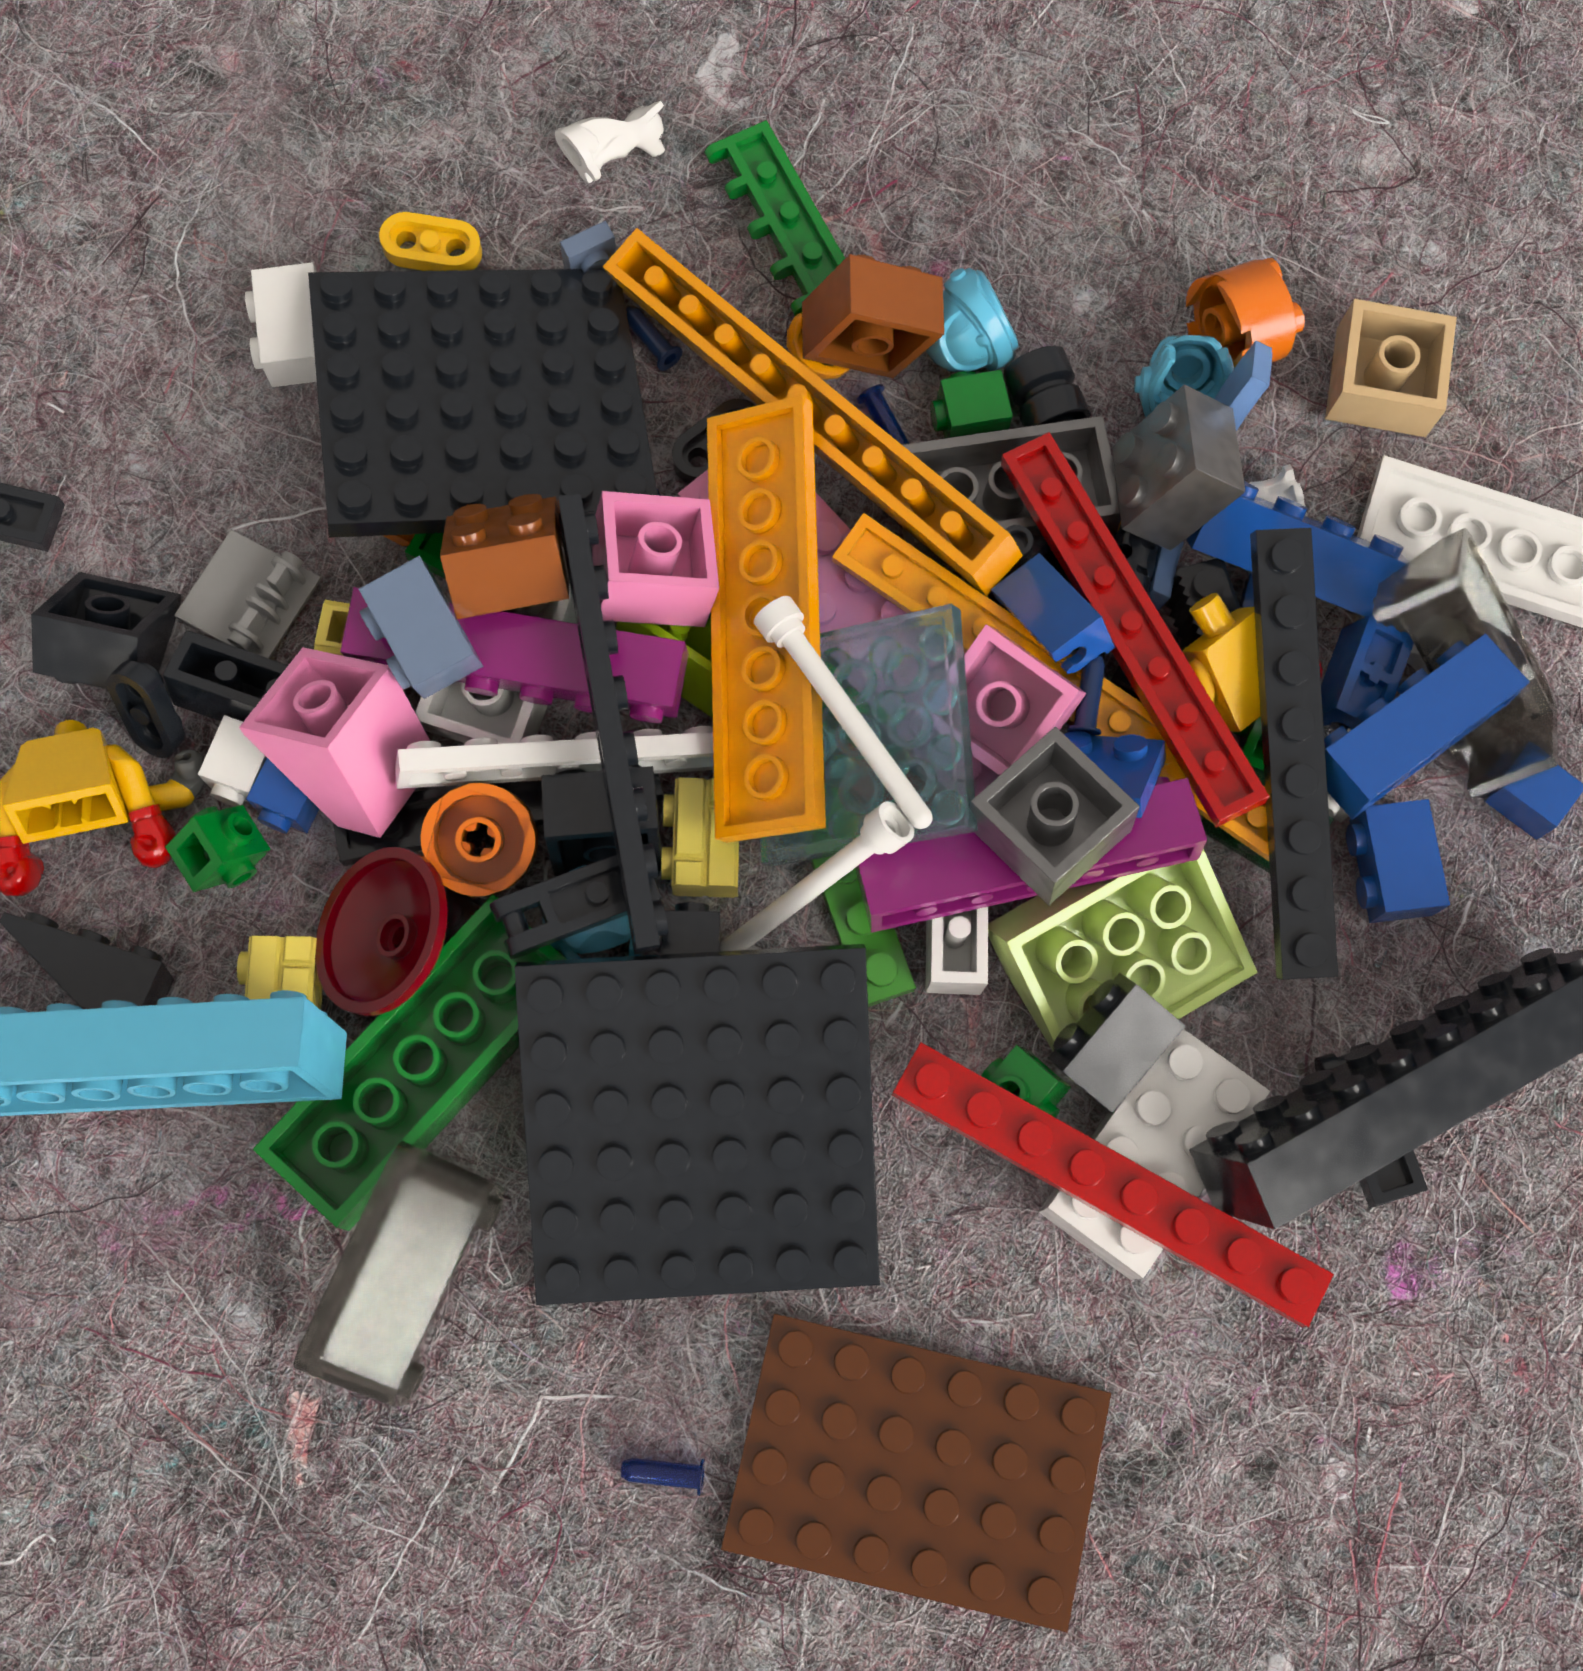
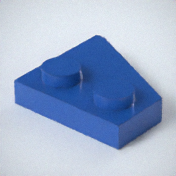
[1064,731,1166,818]

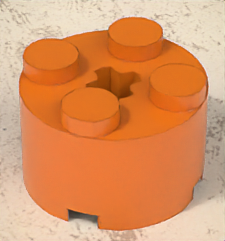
[1185,258,1305,367]
[421,783,538,896]

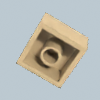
[1325,299,1457,437]

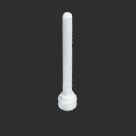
[753,596,933,829]
[720,801,914,951]

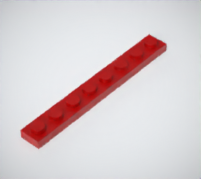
[1001,432,1270,828]
[891,1042,1334,1327]

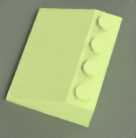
[988,849,1258,1081]

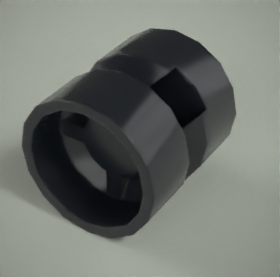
[1003,345,1091,427]

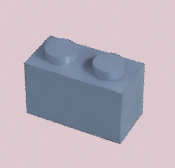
[359,556,483,699]

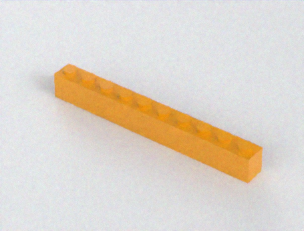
[603,228,1023,596]

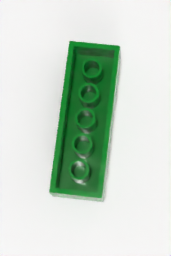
[253,894,567,1231]

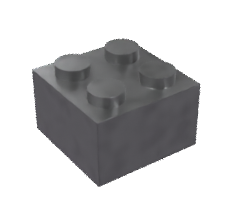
[1113,384,1245,551]
[968,726,1140,905]

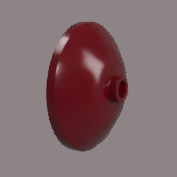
[315,847,448,1016]

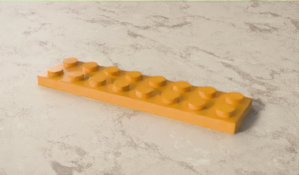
[707,394,826,843]

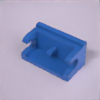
[991,553,1115,674]
[1321,614,1416,730]

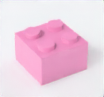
[592,491,719,627]
[920,625,1087,776]

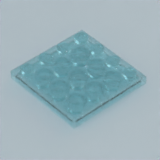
[760,603,978,867]

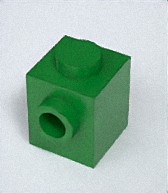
[930,370,1013,439]

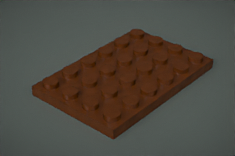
[721,1314,1111,1633]

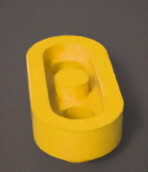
[379,212,482,271]

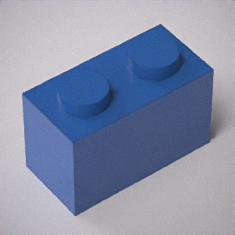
[1346,799,1450,923]

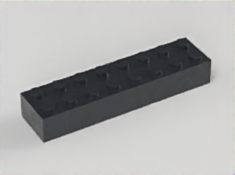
[1189,948,1583,1229]

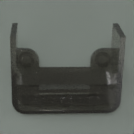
[1372,528,1558,799]
[293,1141,507,1407]

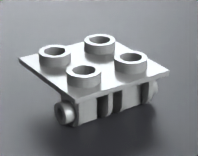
[174,529,322,659]

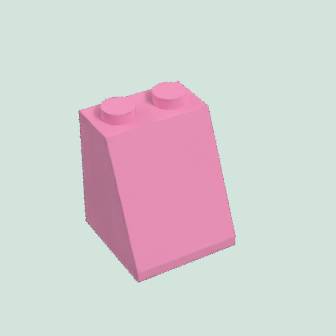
[239,647,430,838]

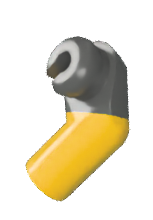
[149,749,205,811]

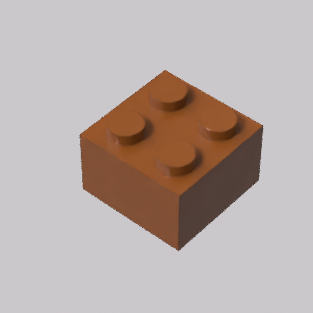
[802,254,944,378]
[440,494,569,620]

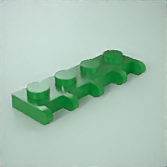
[704,120,845,316]

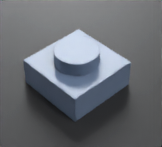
[560,221,616,274]

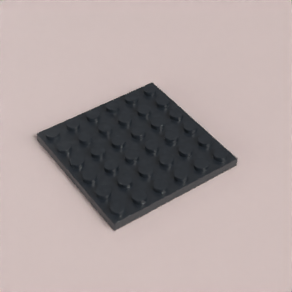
[308,269,658,538]
[514,944,880,1305]

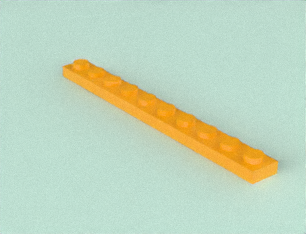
[832,513,1269,861]

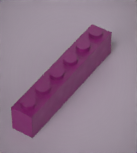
[340,587,689,723]
[856,777,1207,933]

